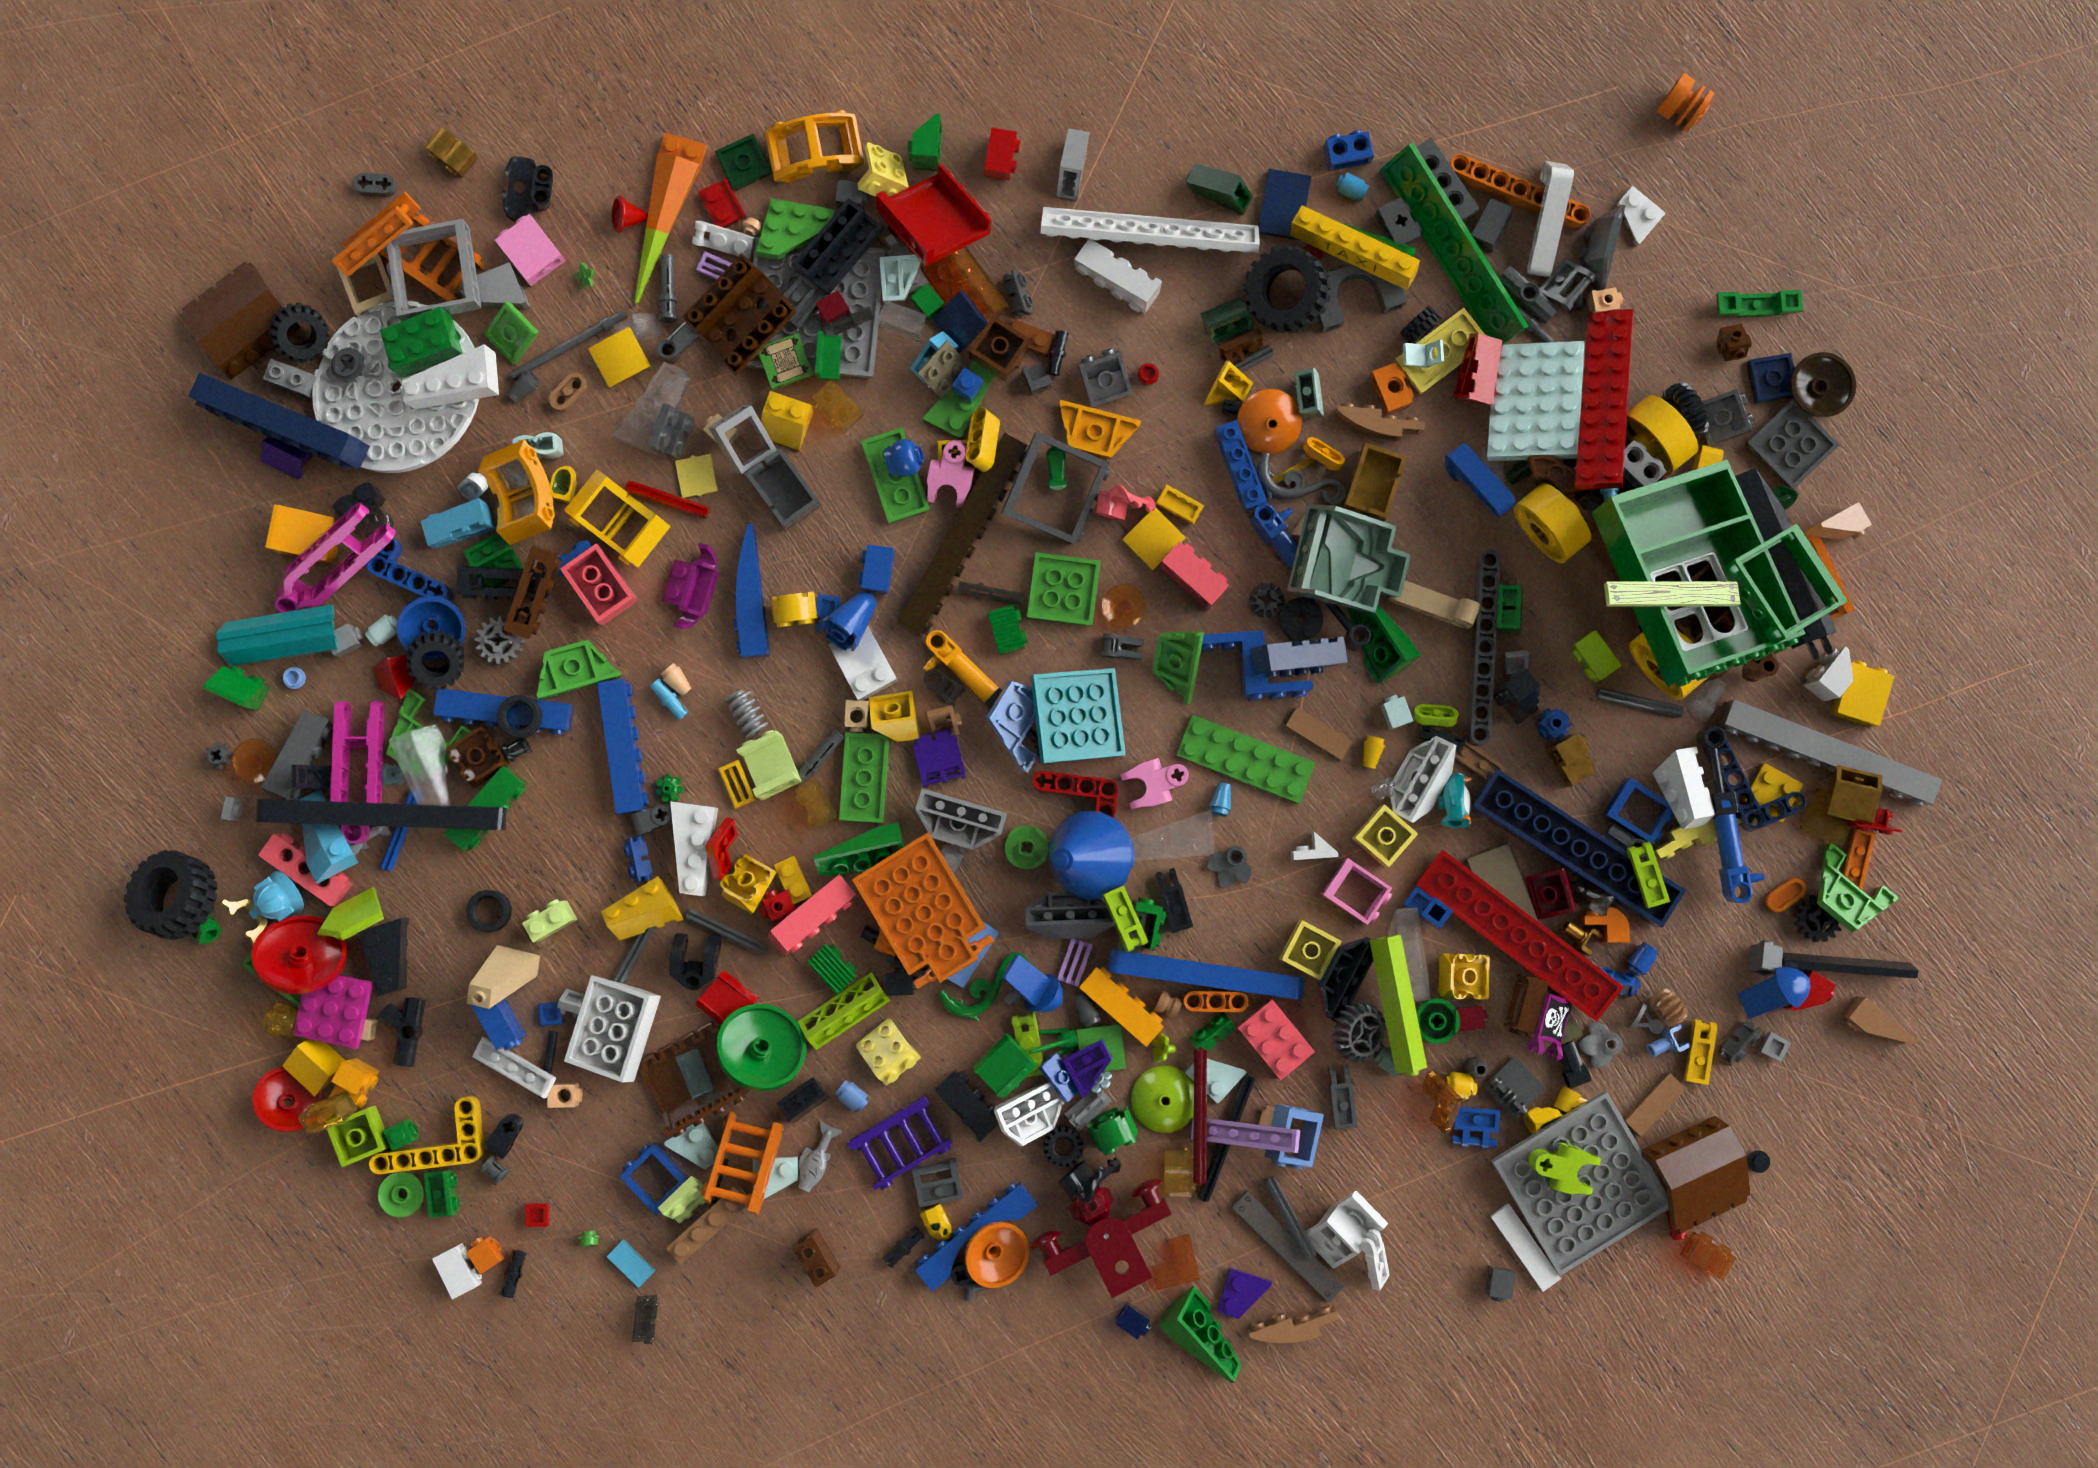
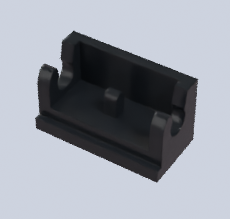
[776,1077,830,1123]

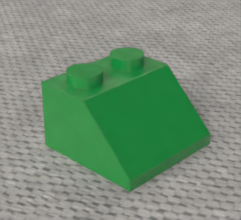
[907,113,942,171]
[202,665,270,710]

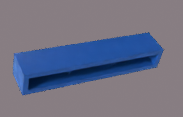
[597,679,649,815]
[433,688,574,735]

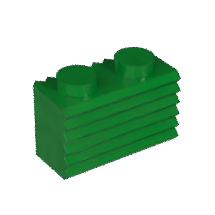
[988,605,1028,656]
[807,943,858,994]

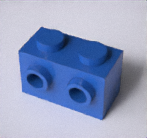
[858,544,895,594]

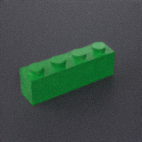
[443,766,527,851]

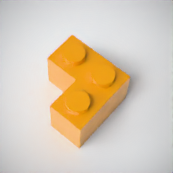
[327,1058,380,1112]

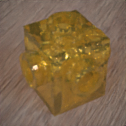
[263,1002,298,1041]

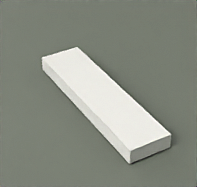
[472,1037,556,1098]
[1490,1203,1561,1292]

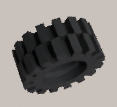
[1400,306,1441,344]
[1043,1125,1084,1168]

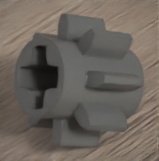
[204,742,235,770]

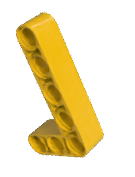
[369,1096,485,1174]

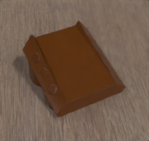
[445,725,510,788]

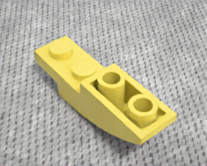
[1653,818,1741,860]

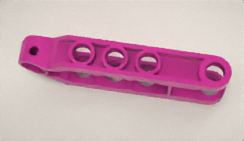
[275,502,396,613]
[330,701,385,845]

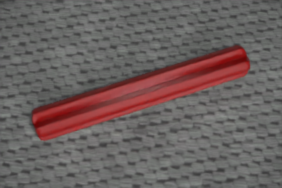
[625,480,710,518]

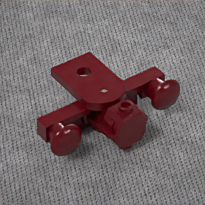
[1031,1179,1172,1298]

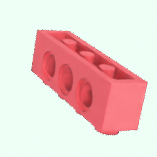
[258,833,353,906]

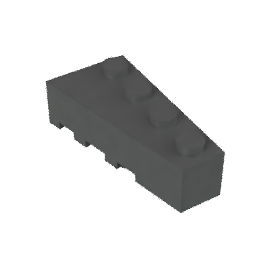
[261,709,333,800]

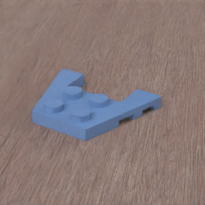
[986,681,1038,773]

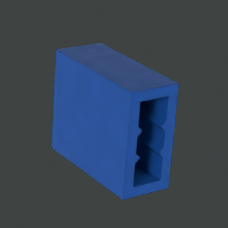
[471,998,527,1051]

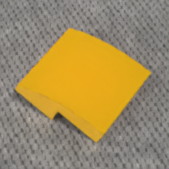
[588,327,651,388]
[1122,508,1186,570]

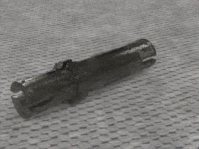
[957,581,1024,606]

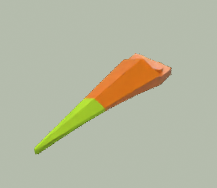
[635,132,707,304]

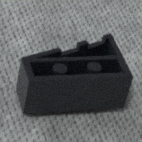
[358,918,409,996]
[935,1070,999,1142]

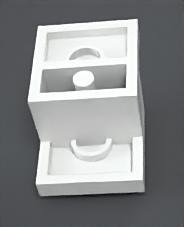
[1305,1191,1388,1269]

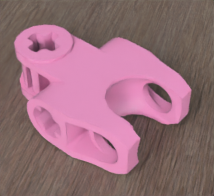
[927,440,975,508]
[1120,758,1189,809]

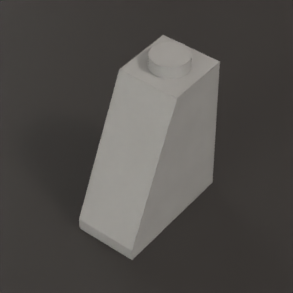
[1056,128,1090,201]
[461,262,530,309]

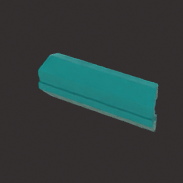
[216,604,338,666]

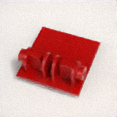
[1842,808,1902,835]

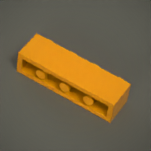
[1079,967,1164,1047]

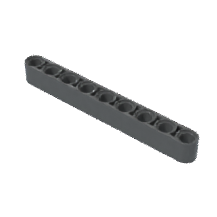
[1466,549,1501,746]

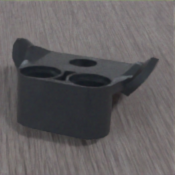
[501,156,553,222]
[1059,1157,1121,1202]

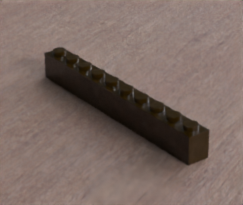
[897,432,1028,638]

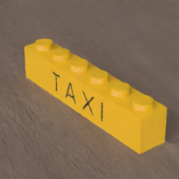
[1290,205,1420,290]

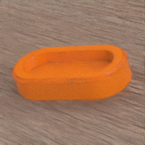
[1764,878,1806,913]

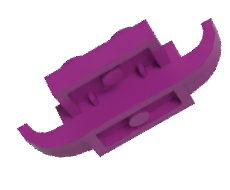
[661,543,719,629]

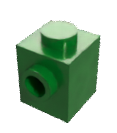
[383,1118,420,1151]

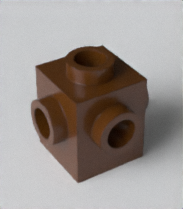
[1716,323,1752,362]

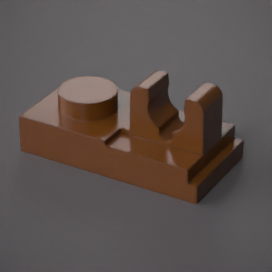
[1219,328,1263,365]

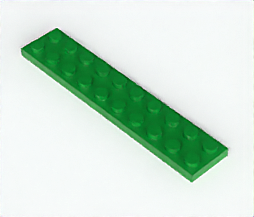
[1380,143,1529,345]

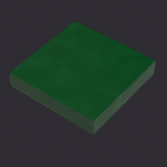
[715,133,773,192]

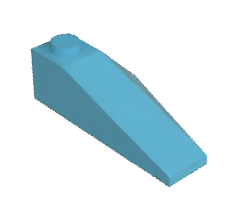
[299,789,359,884]

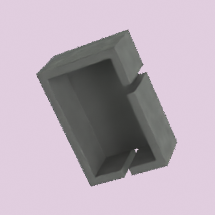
[745,448,822,531]

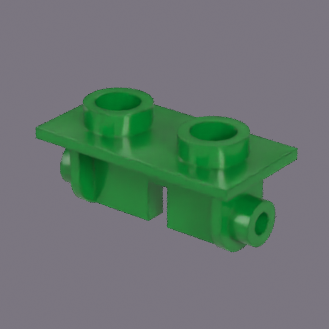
[1189,1012,1236,1052]

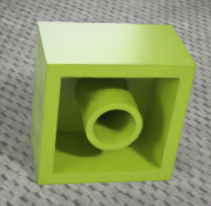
[325,1105,390,1167]

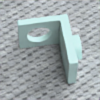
[1403,340,1444,368]

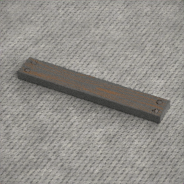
[1231,1191,1344,1302]

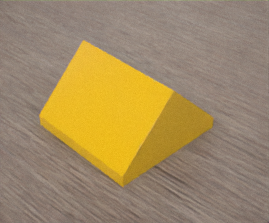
[283,1038,345,1097]

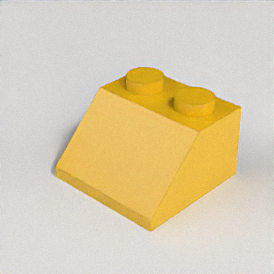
[758,391,814,451]

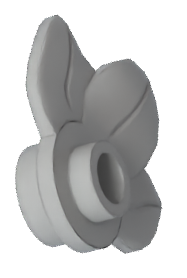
[1577,1023,1623,1068]

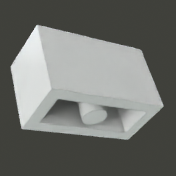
[432,1243,482,1300]

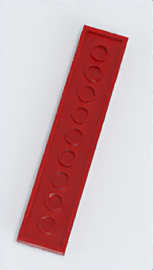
[1575,309,1634,490]
[1416,849,1624,1022]

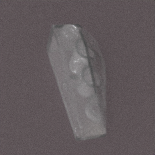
[389,724,448,805]
[1389,907,1430,1002]

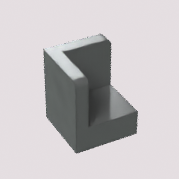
[1022,364,1052,396]

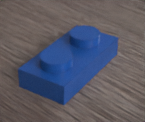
[557,540,593,576]

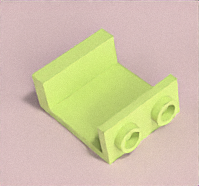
[736,730,802,801]

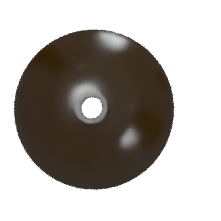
[1790,352,1857,418]

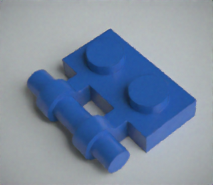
[1451,1106,1500,1149]

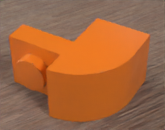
[1579,907,1630,942]

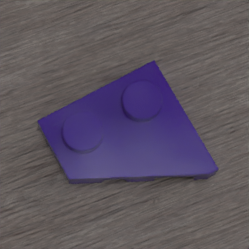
[1062,1038,1113,1098]
[1217,1267,1272,1319]

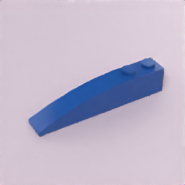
[733,523,770,659]

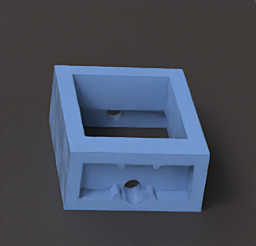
[1264,1104,1324,1170]

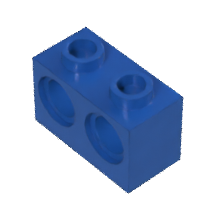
[1324,130,1374,172]

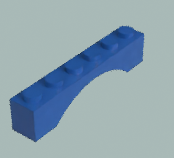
[915,1181,1038,1291]

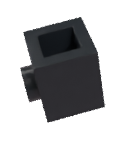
[885,968,918,996]

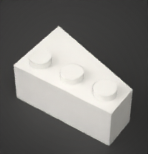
[1653,746,1715,830]

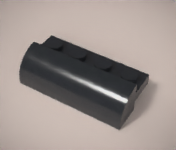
[792,198,885,295]

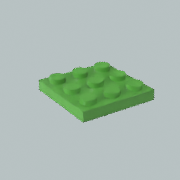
[1027,552,1101,627]

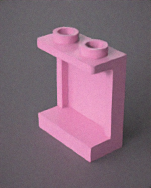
[495,214,566,286]

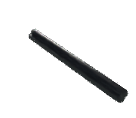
[1198,1074,1255,1202]

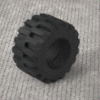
[268,303,330,363]
[406,629,464,690]

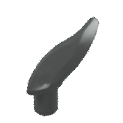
[963,1281,1005,1301]

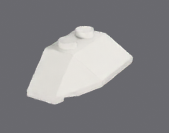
[1389,736,1456,823]
[994,1081,1064,1146]

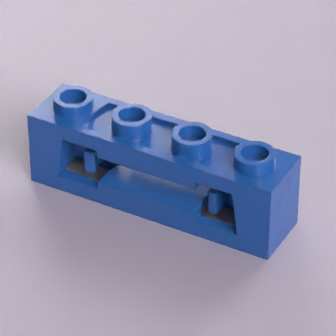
[1214,420,1267,513]

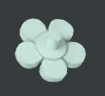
[1091,1072,1112,1093]

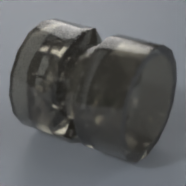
[357,505,394,535]

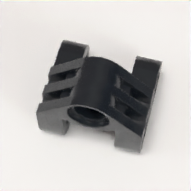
[669,933,721,991]

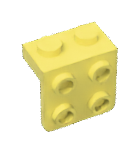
[857,143,909,197]
[856,1019,921,1086]

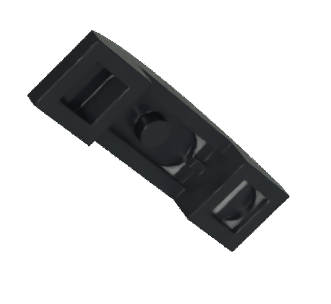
[291,764,332,789]

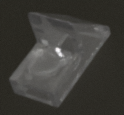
[614,313,663,342]

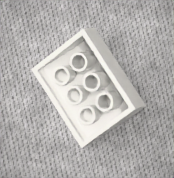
[564,975,661,1083]

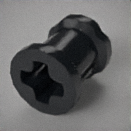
[502,738,532,762]
[951,1262,971,1286]

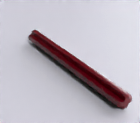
[1193,1048,1207,1184]

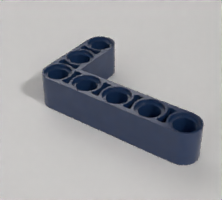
[1703,732,1807,832]

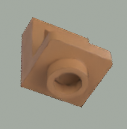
[927,705,962,735]

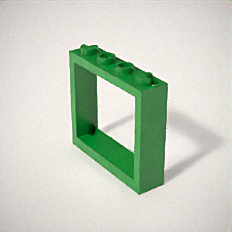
[1724,524,1848,644]

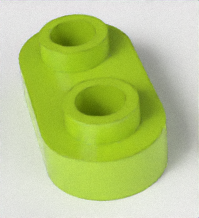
[1413,704,1459,727]

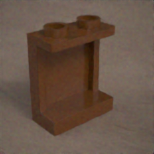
[793,1228,840,1287]

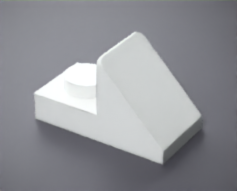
[1291,832,1338,860]

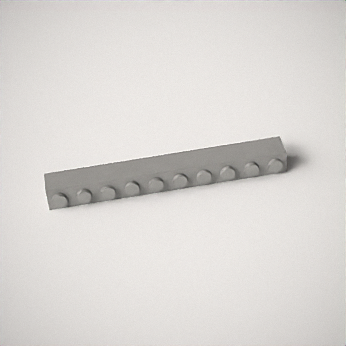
[1718,700,1942,807]

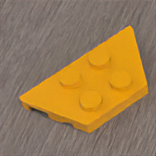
[1059,400,1141,459]

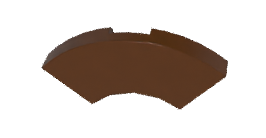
[1527,456,1583,495]

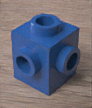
[1534,708,1571,741]

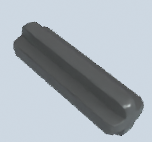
[1234,345,1274,372]

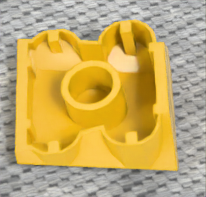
[720,854,777,915]
[1437,953,1490,999]

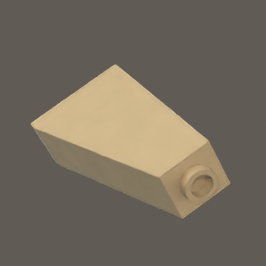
[467,945,540,1009]

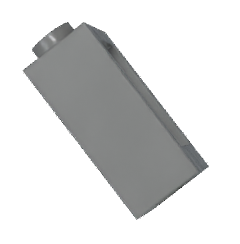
[708,405,777,475]

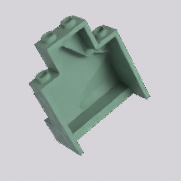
[1287,504,1411,613]

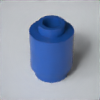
[1626,942,1658,976]

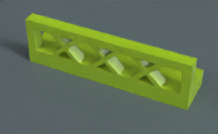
[798,972,891,1050]

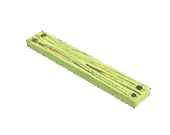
[1604,582,1740,607]

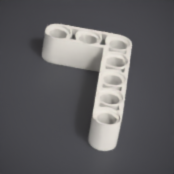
[1527,161,1574,277]

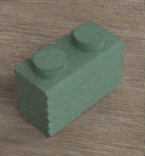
[1294,368,1324,420]

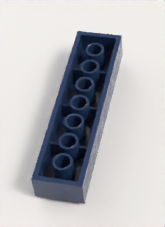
[188,373,370,470]

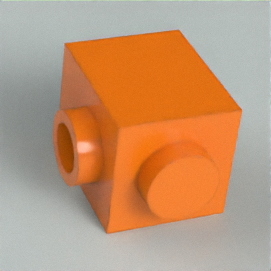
[466,1236,505,1275]

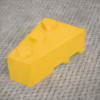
[601,876,684,940]

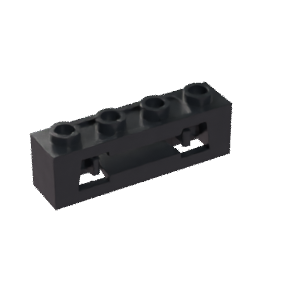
[457,566,550,601]

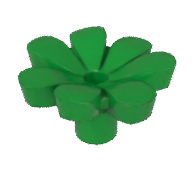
[655,774,684,803]

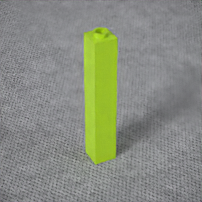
[1370,934,1427,1076]

